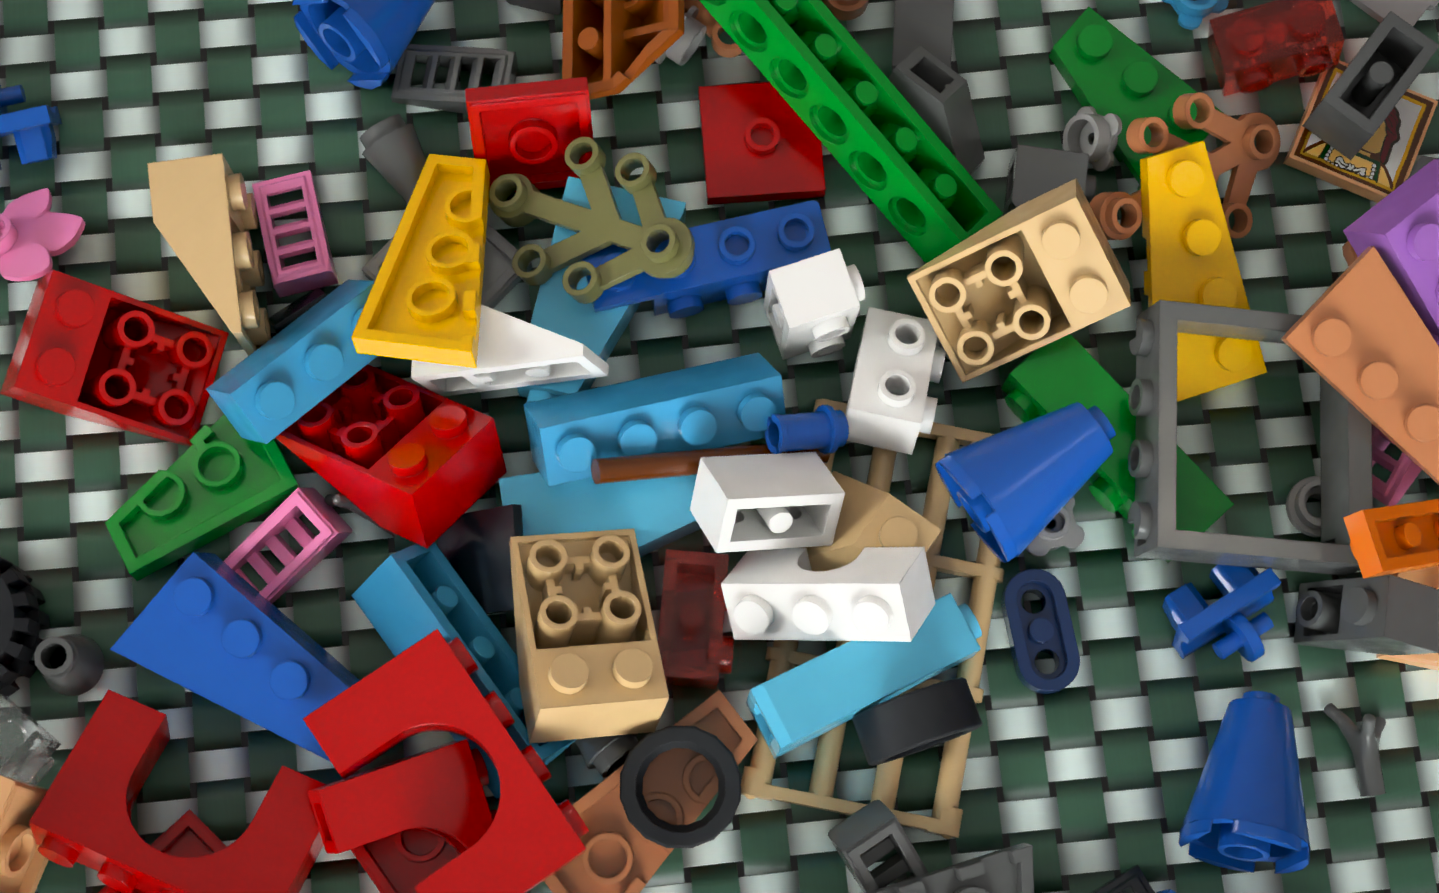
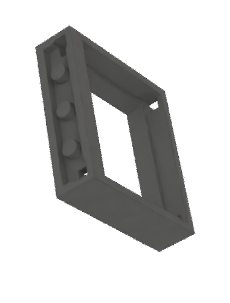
[1127,300,1373,575]

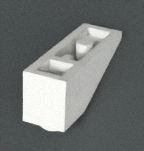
[411,304,609,396]

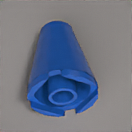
[292,0,435,90]
[935,402,1116,563]
[1178,691,1310,874]

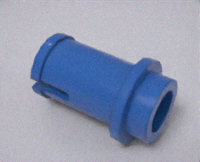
[765,405,849,454]

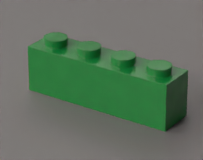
[1001,334,1234,563]

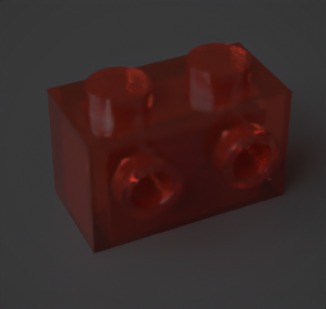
[1208,0,1344,96]
[658,549,734,689]

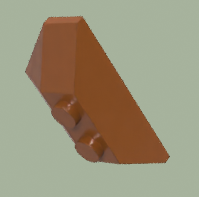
[562,0,684,100]

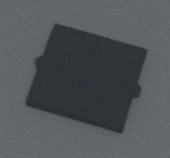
[438,504,523,614]

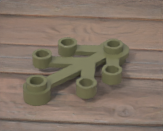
[489,137,695,304]

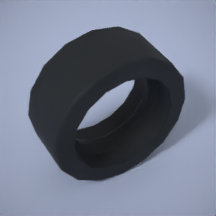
[852,677,983,766]
[620,726,741,848]

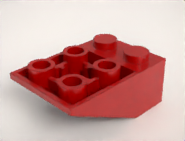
[0,270,229,447]
[276,364,507,549]

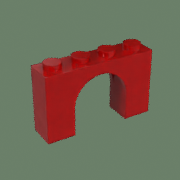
[303,629,589,893]
[29,689,326,893]
[307,739,497,855]

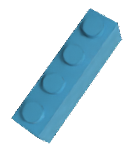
[523,353,786,487]
[351,542,577,799]

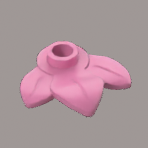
[0,188,86,282]

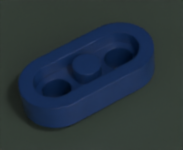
[1001,569,1080,694]

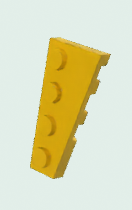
[1140,141,1267,402]
[351,154,490,368]

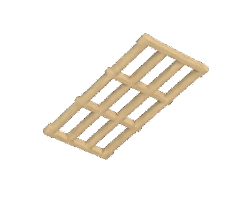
[741,399,1005,839]

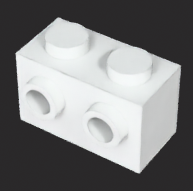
[763,248,866,360]
[845,307,946,455]
[690,452,845,553]

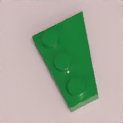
[1049,7,1223,190]
[105,414,301,581]

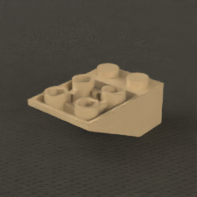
[147,153,271,356]
[907,178,1131,383]
[509,529,669,744]

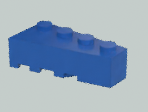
[110,552,360,762]

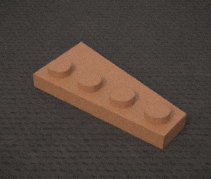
[1281,246,1439,485]
[544,690,758,893]

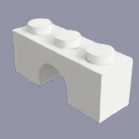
[721,547,936,642]

